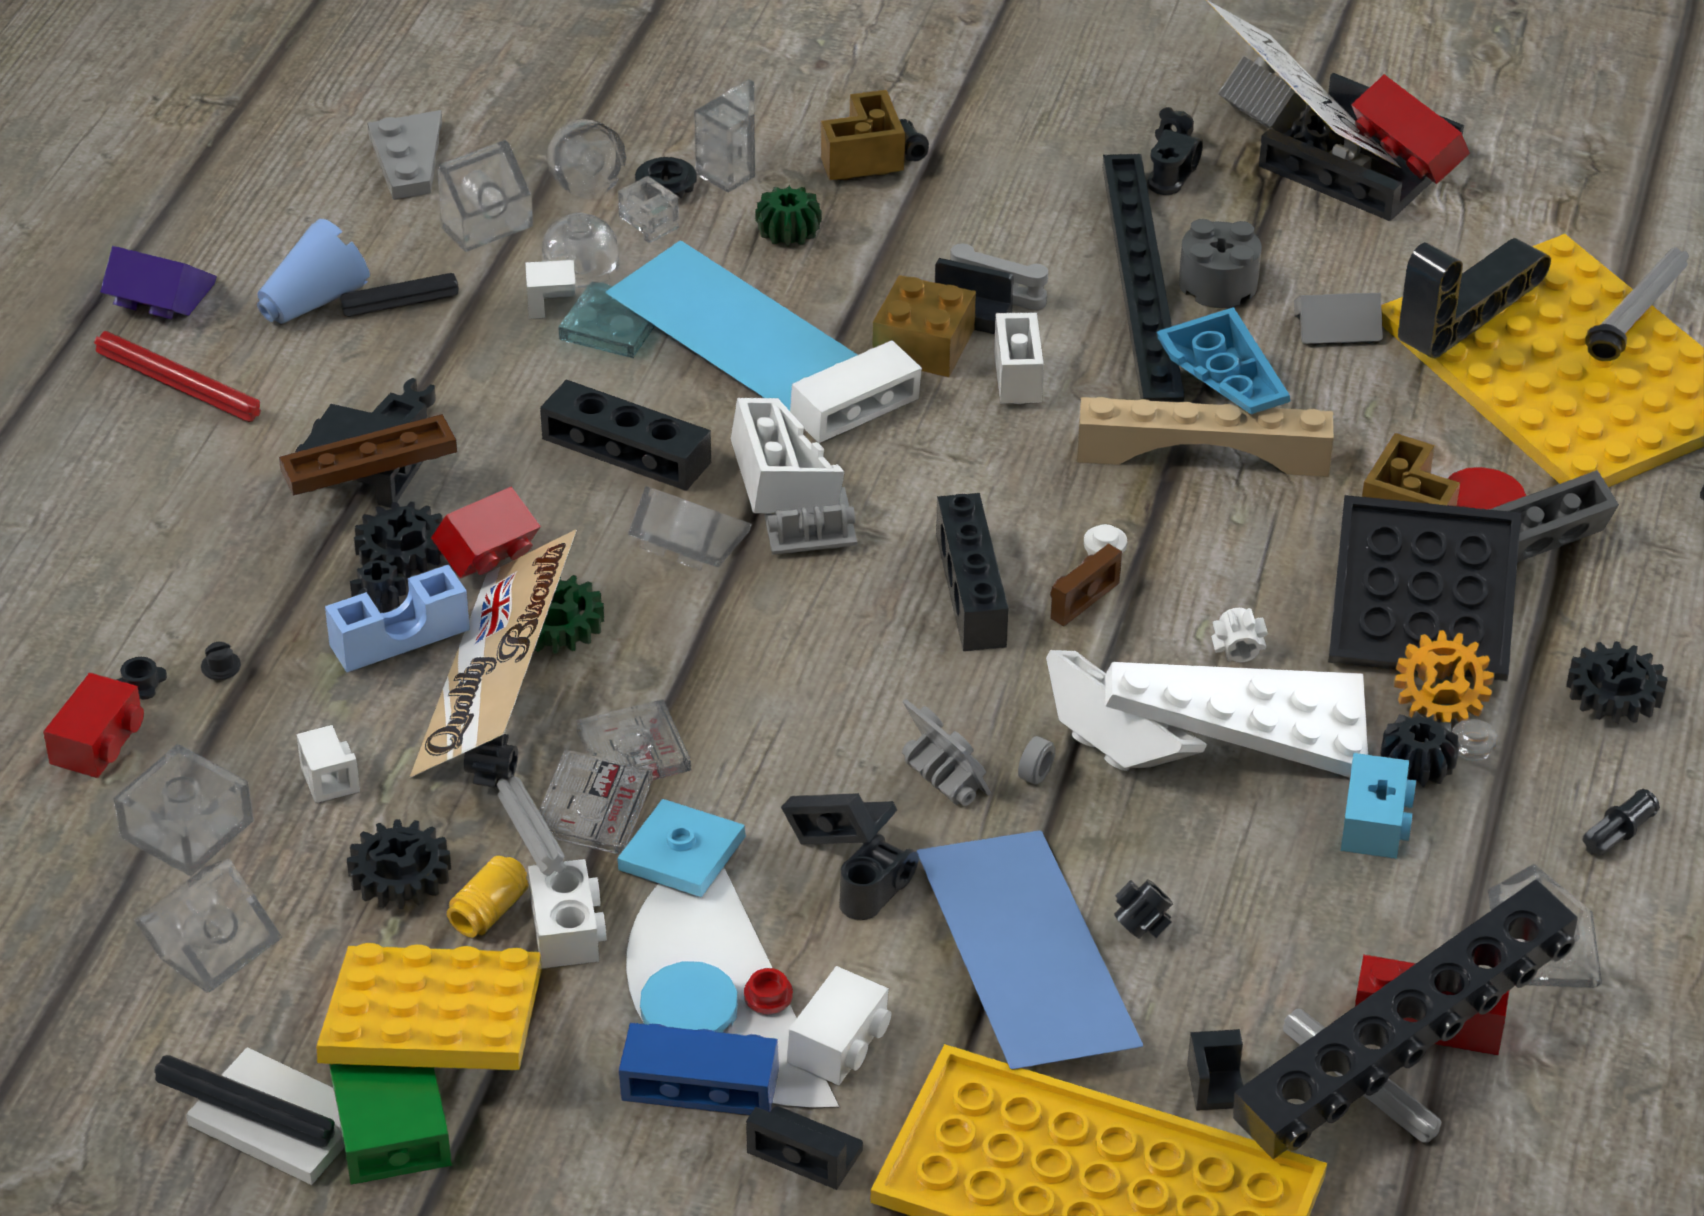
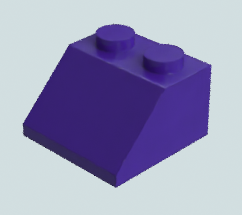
[100,246,217,320]

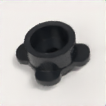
[1155,107,1194,141]
[117,657,167,700]

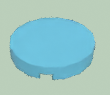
[640,961,738,1033]

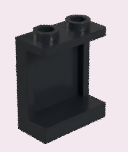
[295,404,423,508]

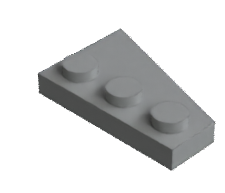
[367,110,442,200]

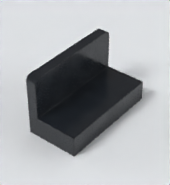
[935,258,1014,334]
[781,793,898,845]
[746,1106,863,1190]

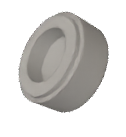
[1018,736,1055,785]

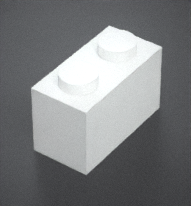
[994,313,1044,404]
[787,966,891,1085]

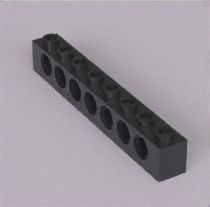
[1233,879,1578,1160]

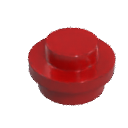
[744,968,793,1014]

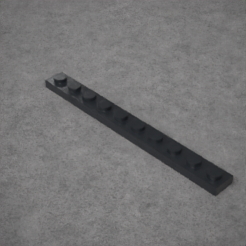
[1102,154,1185,403]

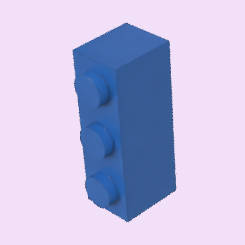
[619,1023,779,1115]

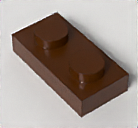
[1050,543,1122,626]

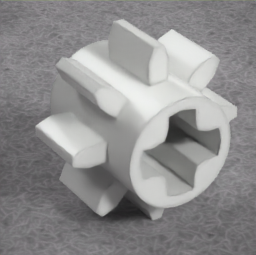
[1211,608,1268,662]

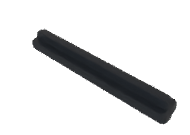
[154,1055,336,1148]

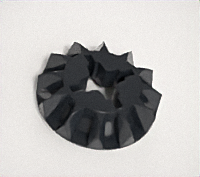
[635,157,697,201]

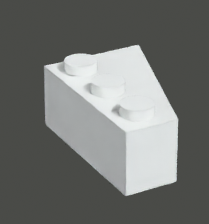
[731,398,844,514]

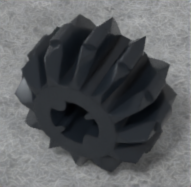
[1380,710,1460,788]

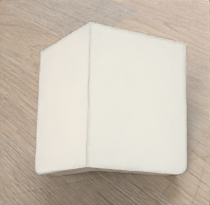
[525,260,576,319]

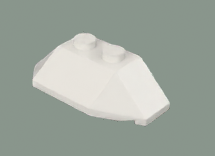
[1046,650,1207,771]

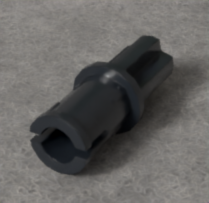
[1582,789,1660,855]

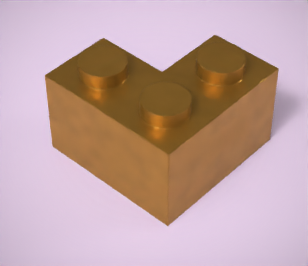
[821,90,905,180]
[1362,433,1460,506]

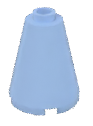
[257,219,370,324]

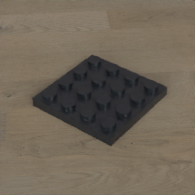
[1328,495,1521,681]

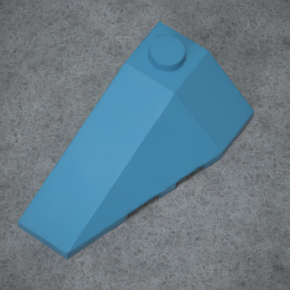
[1157,307,1291,414]

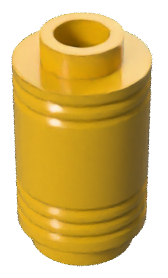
[447,856,529,938]

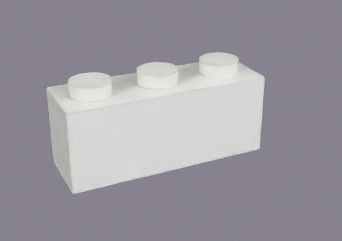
[790,340,922,443]

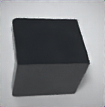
[1187,1029,1243,1111]

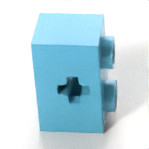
[1341,753,1416,859]

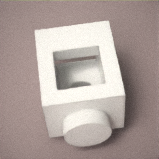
[297,725,360,803]

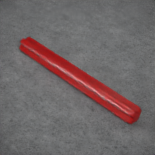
[94,331,261,422]

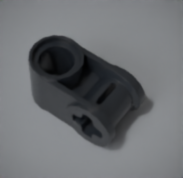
[1147,129,1203,195]
[839,833,919,920]

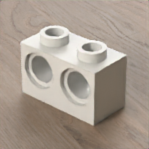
[528,859,607,969]

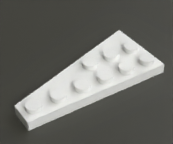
[1105,662,1368,777]

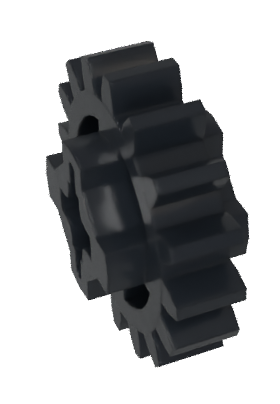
[354,501,443,578]
[1566,641,1668,724]
[347,819,452,909]

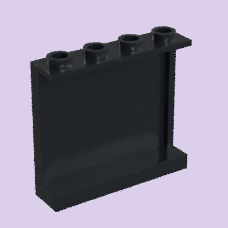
[1259,73,1464,221]

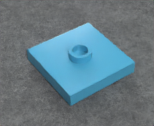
[617,799,746,897]

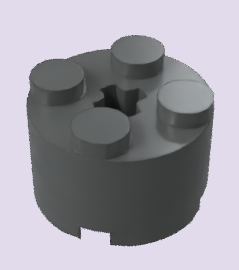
[1179,219,1262,308]

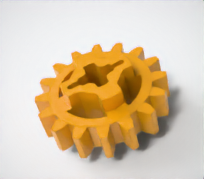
[1394,630,1494,726]

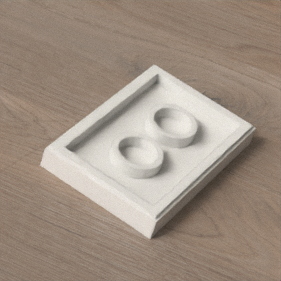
[186,1047,344,1185]

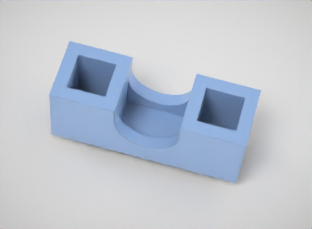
[325,564,470,672]

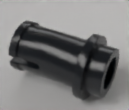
[899,119,929,161]

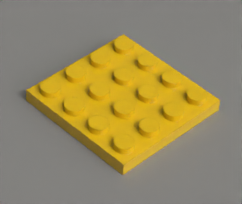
[316,943,541,1070]

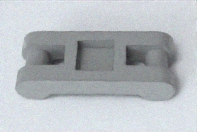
[950,243,1048,310]

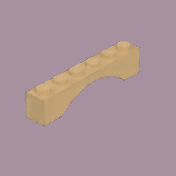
[1077,397,1334,477]

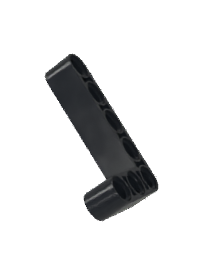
[1398,238,1551,359]

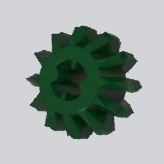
[755,185,822,247]

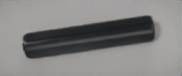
[340,273,459,317]

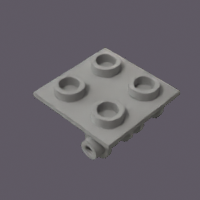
[764,487,857,555]
[902,699,991,806]

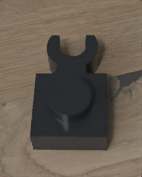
[372,378,436,422]

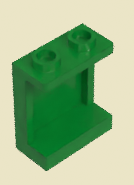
[329,1064,452,1185]

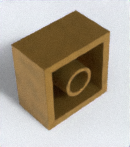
[872,275,976,377]

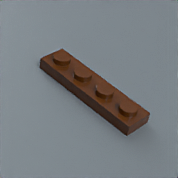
[279,414,457,496]

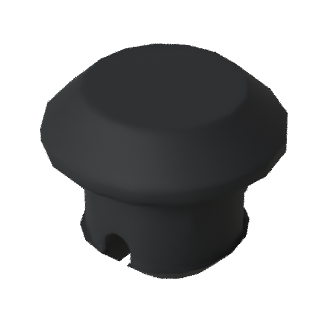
[201,641,241,680]

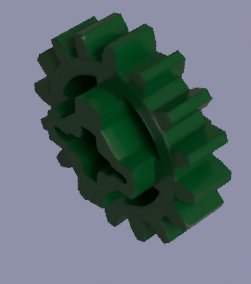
[535,575,604,654]

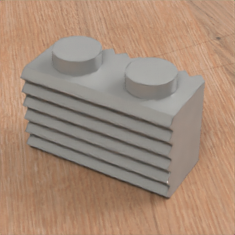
[1218,56,1308,134]

